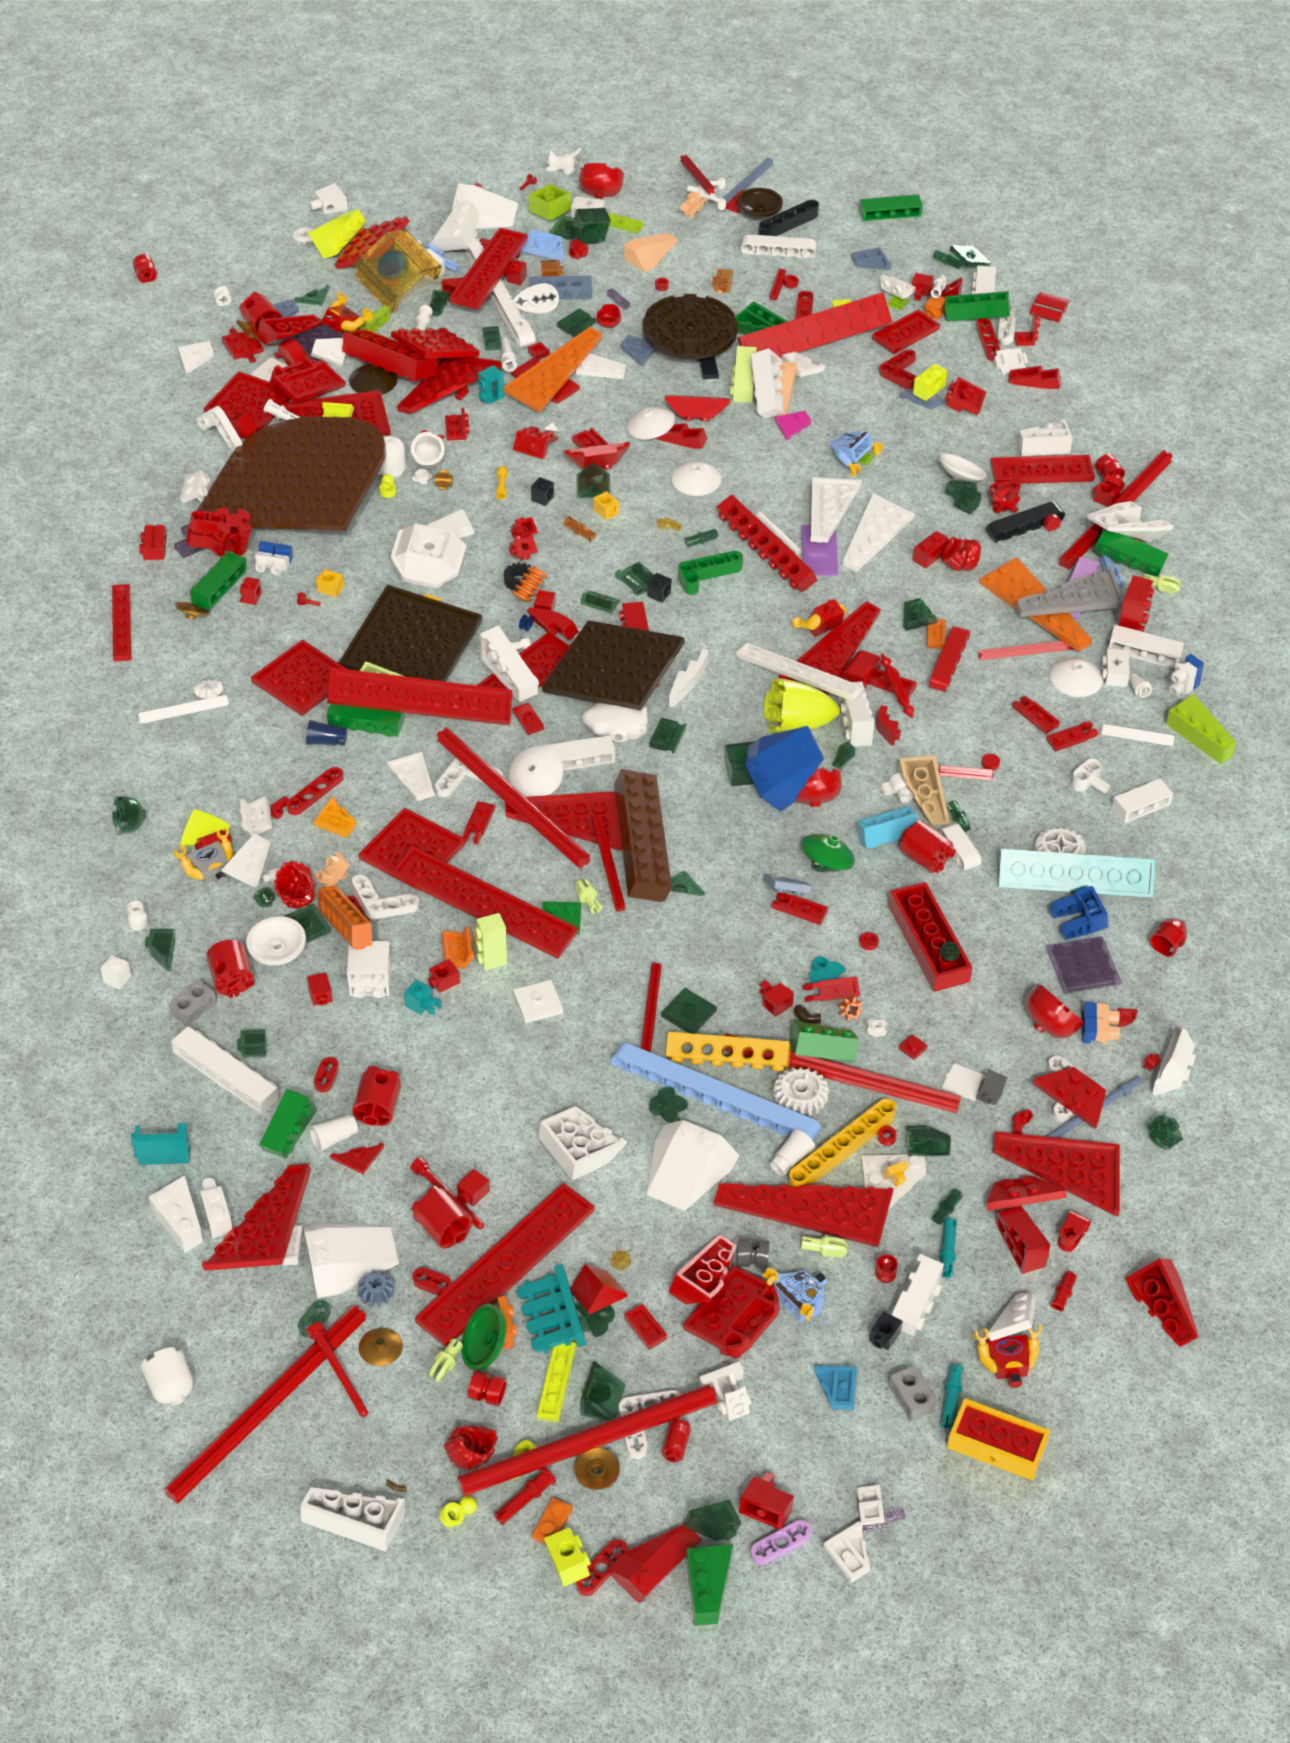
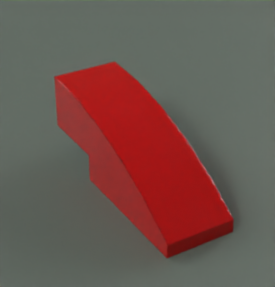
[1009,365,1061,389]
[656,423,707,449]
[527,608,579,641]

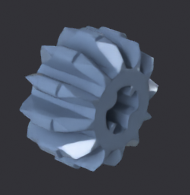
[358,1270,395,1307]

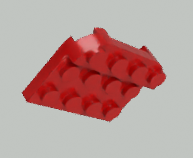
[269,356,346,403]
[683,1266,780,1359]

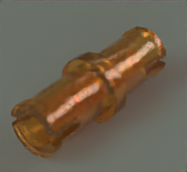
[564,516,596,542]

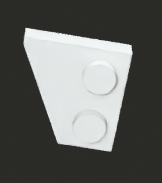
[311,338,346,366]
[823,1521,870,1583]

